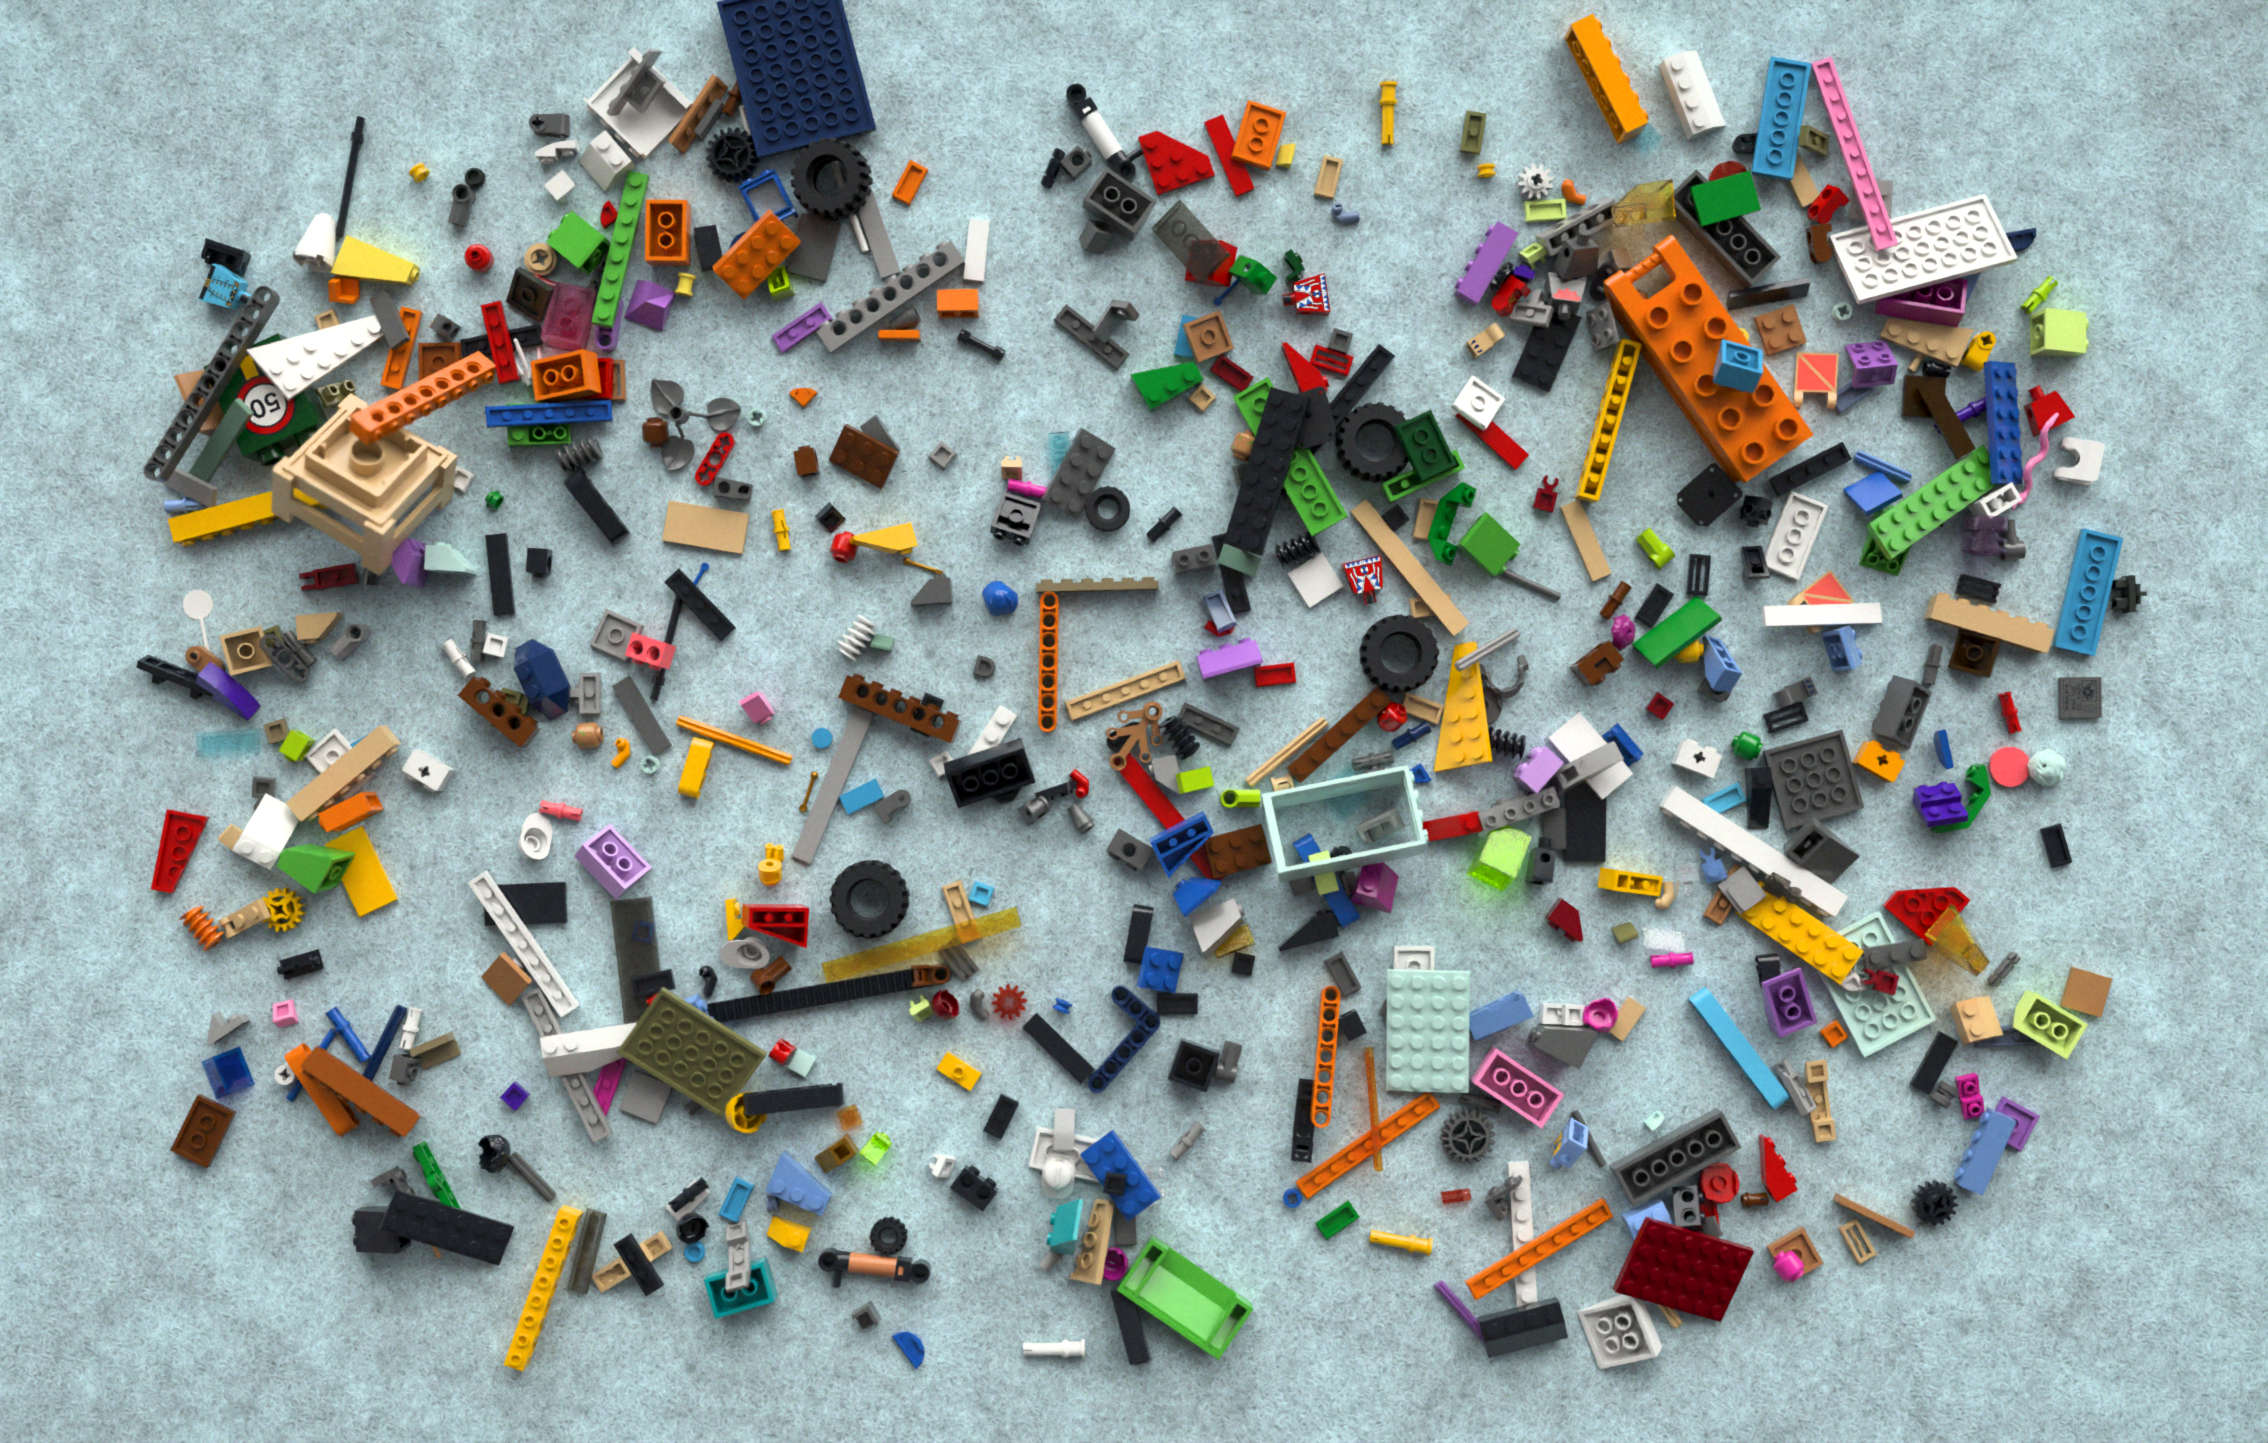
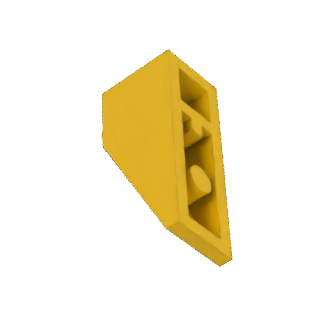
[849,522,918,555]
[1597,867,1663,897]

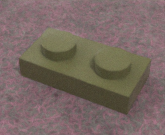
[1459,110,1487,155]
[1798,125,1830,157]

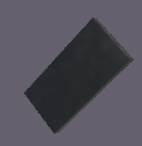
[1564,781,1607,862]
[484,882,568,926]

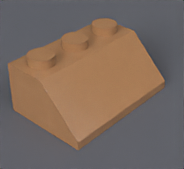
[174,370,225,437]

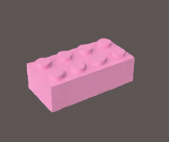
[1470,1046,1564,1128]

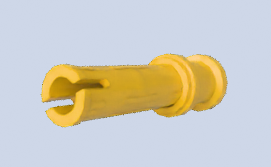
[1379,81,1398,145]
[1369,1229,1433,1257]

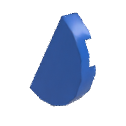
[1934,729,1954,770]
[892,1331,925,1369]

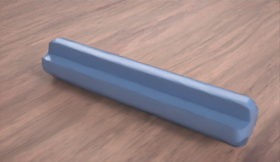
[1853,451,1912,484]

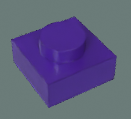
[1512,265,1535,283]
[500,1081,531,1111]

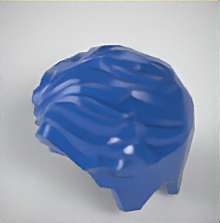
[982,581,1018,616]

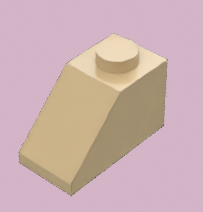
[295,612,343,644]

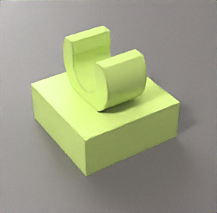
[1519,242,1547,269]
[909,995,934,1022]

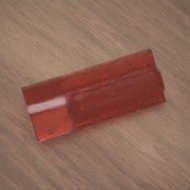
[1441,1188,1471,1204]

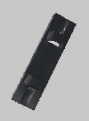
[136,655,213,700]

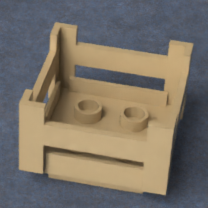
[272,393,457,576]

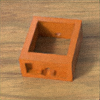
[318,791,384,832]

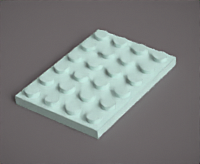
[1816,911,1936,1058]
[1386,969,1470,1093]

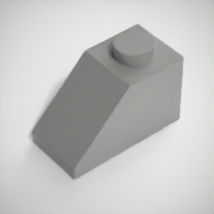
[1148,754,1184,795]

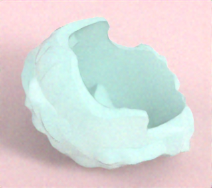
[2028,749,2066,786]

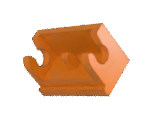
[937,289,979,318]

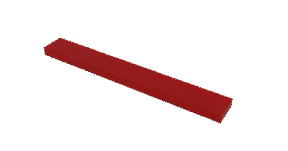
[1114,752,1227,880]

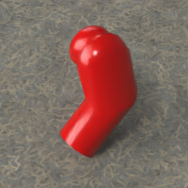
[1069,769,1089,799]

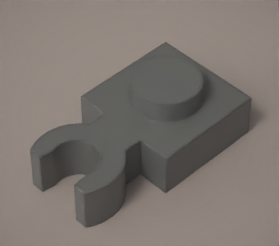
[252,776,276,811]

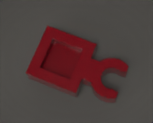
[1532,475,1559,513]
[1860,969,1899,995]

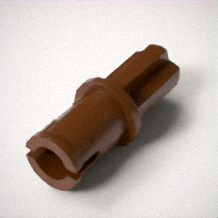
[722,81,742,117]
[1600,581,1632,620]

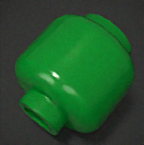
[1731,731,1763,761]

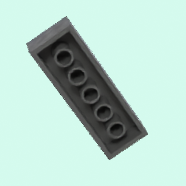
[1662,169,1781,289]
[1609,1108,1742,1206]

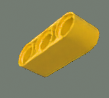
[678,737,715,799]

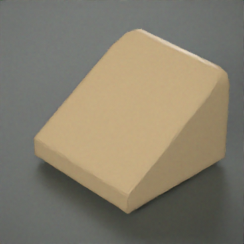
[217,824,243,850]

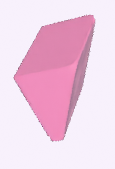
[273,999,299,1028]

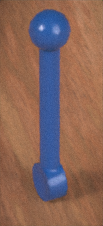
[1214,279,1240,306]
[693,563,709,585]

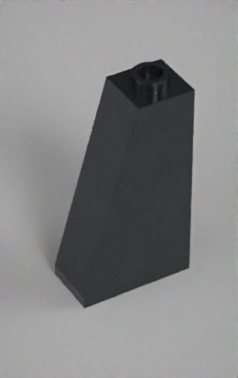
[1110,1285,1152,1366]

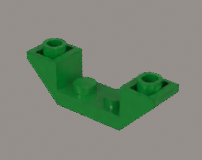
[1427,482,1477,566]
[1930,764,1991,833]

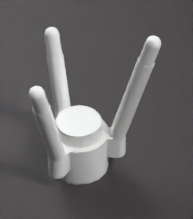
[514,339,542,387]

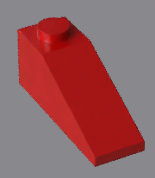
[1281,342,1329,395]
[1422,810,1483,842]

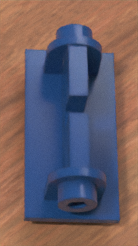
[1602,723,1644,767]

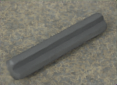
[508,1152,556,1202]

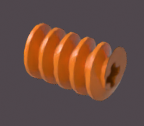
[179,906,224,952]

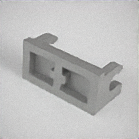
[1355,807,1406,844]

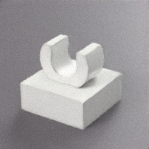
[929,1154,957,1178]

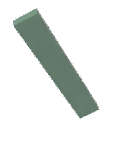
[188,398,254,483]

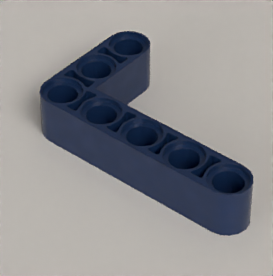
[1088,985,1160,1093]

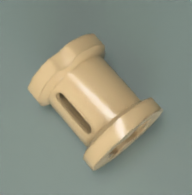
[1270,773,1295,792]

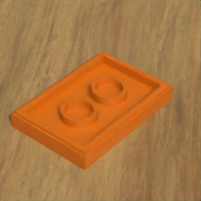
[1231,100,1286,171]

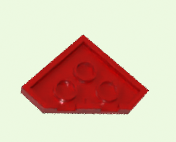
[1138,131,1215,196]
[1882,887,1971,946]

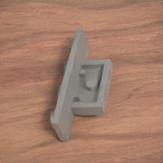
[606,49,666,116]
[1478,787,1560,832]

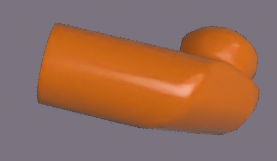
[1561,179,1587,206]

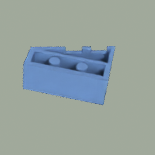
[765,1151,832,1216]

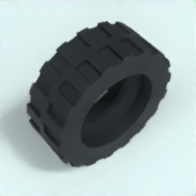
[1086,486,1130,532]

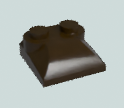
[1948,629,2001,679]

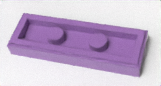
[771,302,833,354]

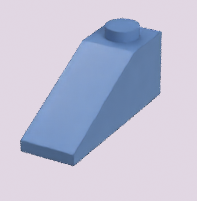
[1702,635,1742,693]

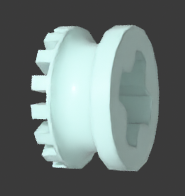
[1832,302,1853,322]
[747,408,766,427]
[640,756,660,774]

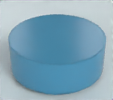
[812,728,833,748]
[684,1241,706,1262]

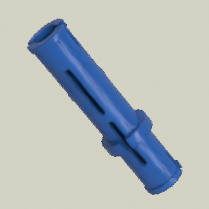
[325,1006,371,1064]

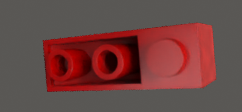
[1759,1134,1798,1202]

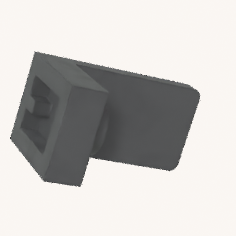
[1093,300,1139,344]
[370,1166,416,1195]
[1484,1175,1523,1221]

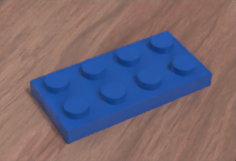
[1080,1130,1162,1221]

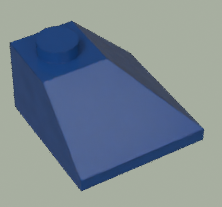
[1173,877,1222,917]

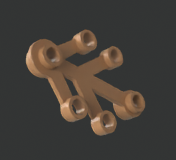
[1106,701,1163,771]

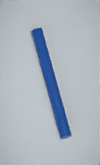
[286,1029,337,1102]

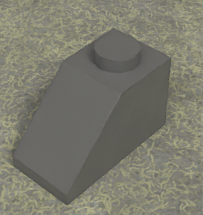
[911,574,953,606]

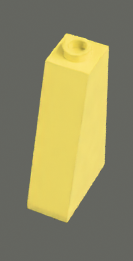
[331,235,420,286]

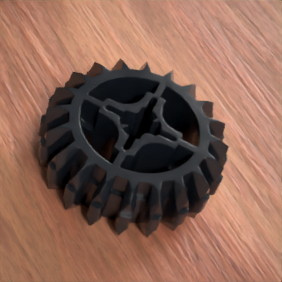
[706,127,761,183]

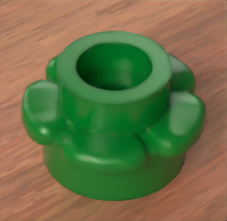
[485,491,504,510]

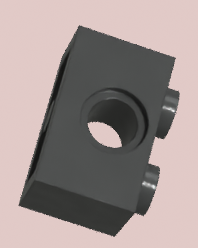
[1106,828,1154,871]

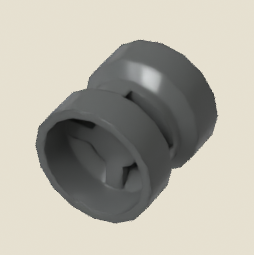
[1930,1080,1959,1109]

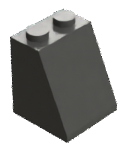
[1528,1024,1598,1070]

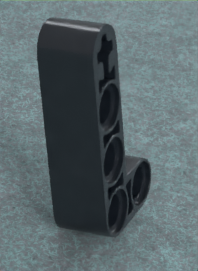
[564,468,630,545]

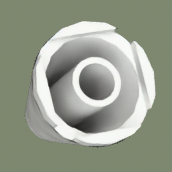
[292,213,336,273]

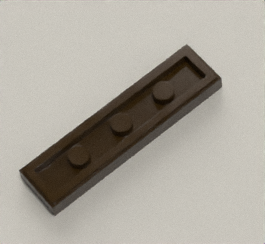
[1916,378,1976,460]

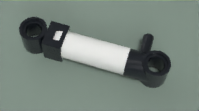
[1066,84,1144,183]

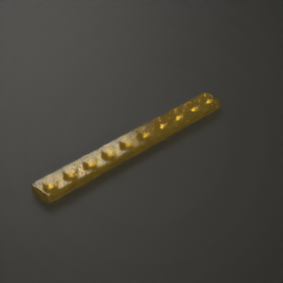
[822,907,1022,983]

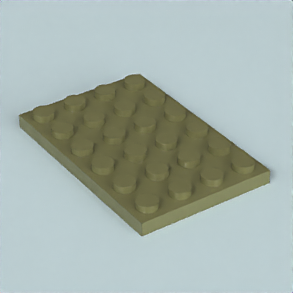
[617,987,767,1117]

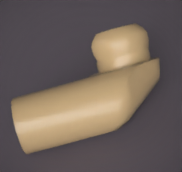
[1655,881,1675,910]

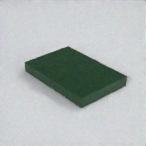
[1393,409,1457,483]

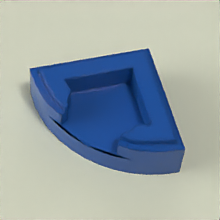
[1409,763,1431,783]

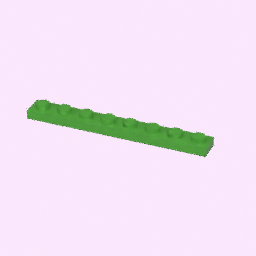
[592,171,649,329]

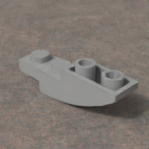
[1544,741,1624,797]

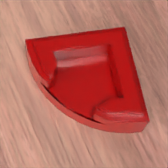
[600,200,618,229]

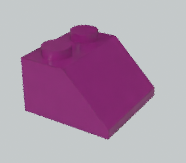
[1351,862,1399,913]

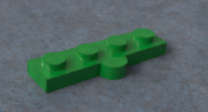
[413,1141,461,1209]

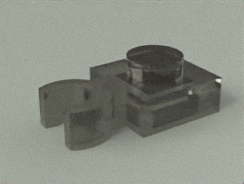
[1762,872,1802,904]

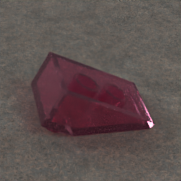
[540,281,597,352]

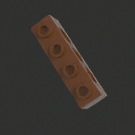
[457,676,541,748]

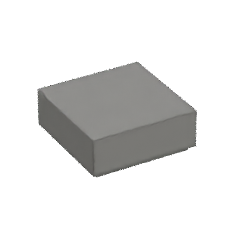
[928,441,957,469]

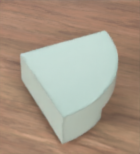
[1644,1110,1664,1131]

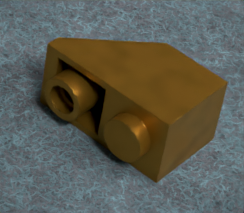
[814,1133,859,1174]

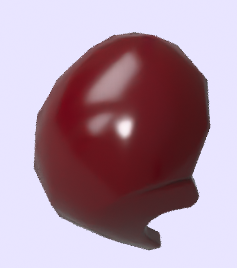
[931,989,959,1020]

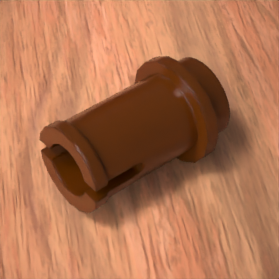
[1740,1192,1769,1209]

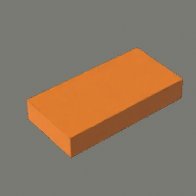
[891,160,928,206]
[878,330,921,341]

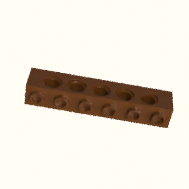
[838,673,962,743]

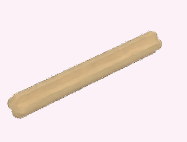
[1245,717,1329,787]

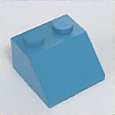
[1713,339,1763,393]

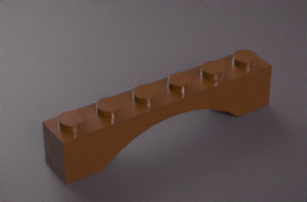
[1286,686,1391,783]

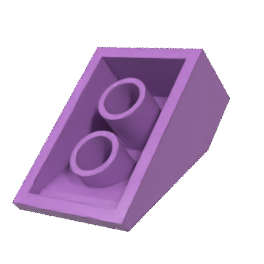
[1762,967,1818,1038]

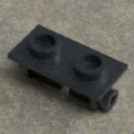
[277,949,324,980]

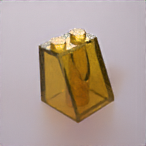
[1611,179,1676,228]
[1925,904,1990,977]

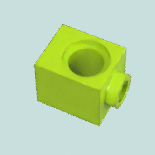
[279,730,315,762]

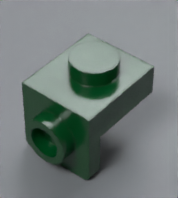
[1283,249,1305,284]

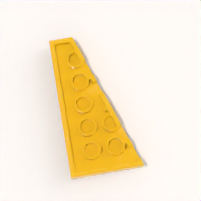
[1434,641,1492,772]

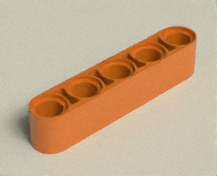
[284,1043,360,1137]

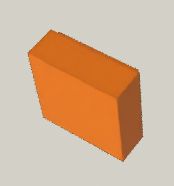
[1819,1020,1849,1048]

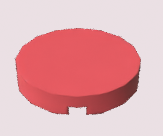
[1988,747,2029,787]

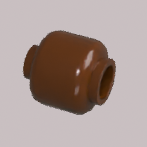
[642,417,669,447]

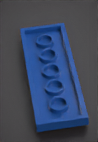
[1984,361,2023,485]

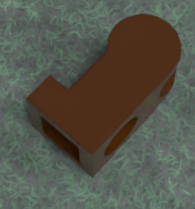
[1805,223,1832,264]

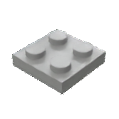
[1848,180,1893,221]

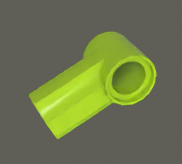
[1635,527,1676,570]
[1219,789,1260,808]

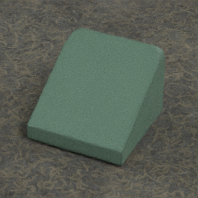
[870,634,894,652]

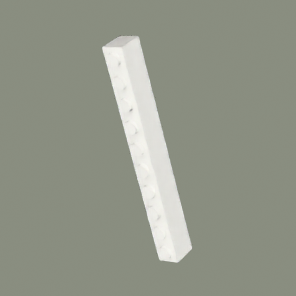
[1659,786,1848,918]

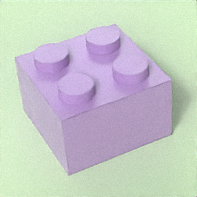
[1512,746,1564,793]

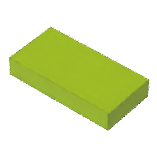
[1175,766,1215,794]

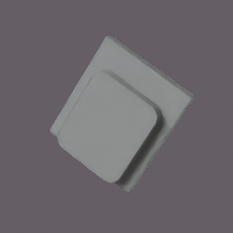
[1717,866,1767,915]

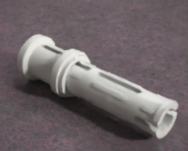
[1023,1339,1086,1358]

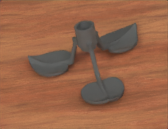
[651,379,741,471]

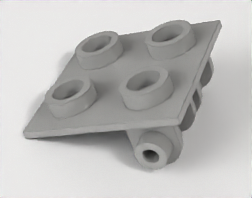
[1586,302,1619,352]

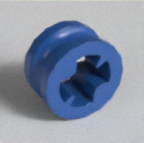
[1052,998,1073,1014]
[1283,1188,1302,1208]

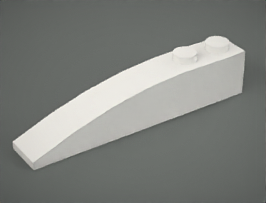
[540,1022,637,1077]

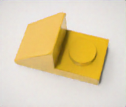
[725,898,746,941]

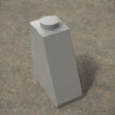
[1189,899,1245,958]

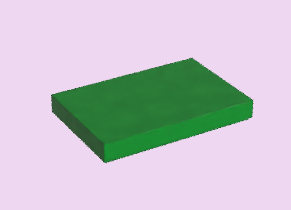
[1689,170,1761,228]

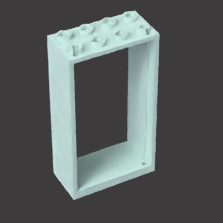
[1262,765,1429,883]

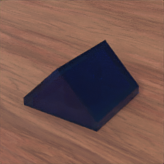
[202,1046,255,1100]

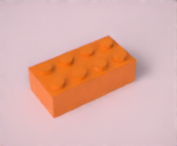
[712,209,801,300]

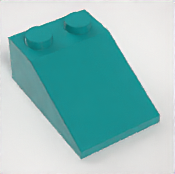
[1046,1199,1083,1256]

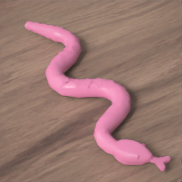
[2012,413,2059,511]

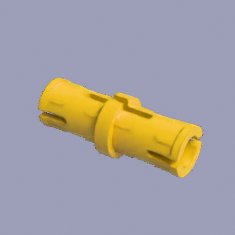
[771,509,791,552]

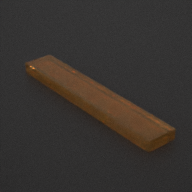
[1364,1046,1383,1172]

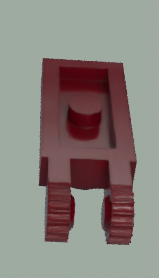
[299,563,359,592]

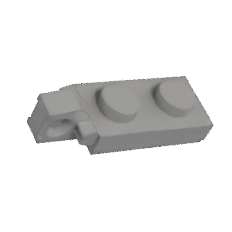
[1774,1059,1817,1116]

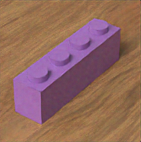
[1454,221,1519,306]

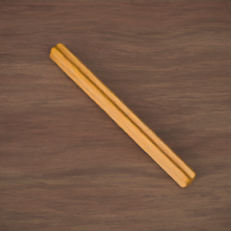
[676,716,792,765]

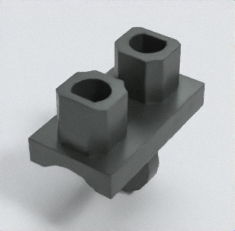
[2111,575,2147,613]

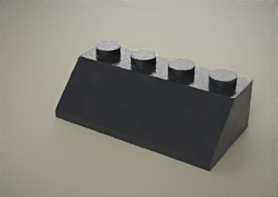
[1477,1297,1568,1358]

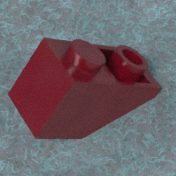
[1545,898,1583,943]

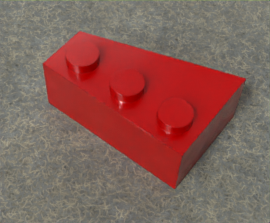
[741,904,809,948]

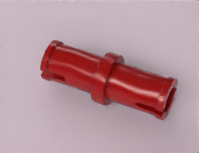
[1998,691,2022,734]

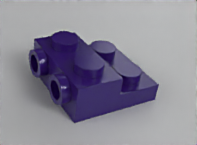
[1913,781,1969,828]

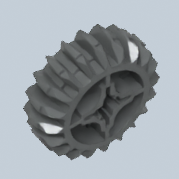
[1440,1108,1495,1164]

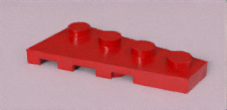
[151,809,210,893]

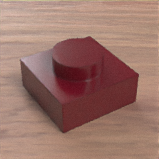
[1645,692,1674,720]

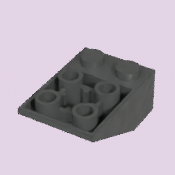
[1784,817,1860,884]

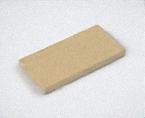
[662,501,750,554]

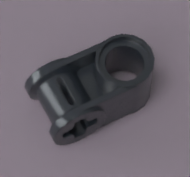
[1755,953,1781,989]

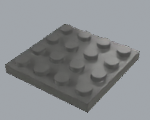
[1762,729,1864,829]

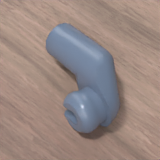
[1331,203,1360,224]

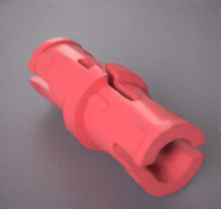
[539,800,583,822]

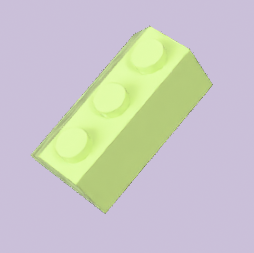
[2013,990,2088,1059]

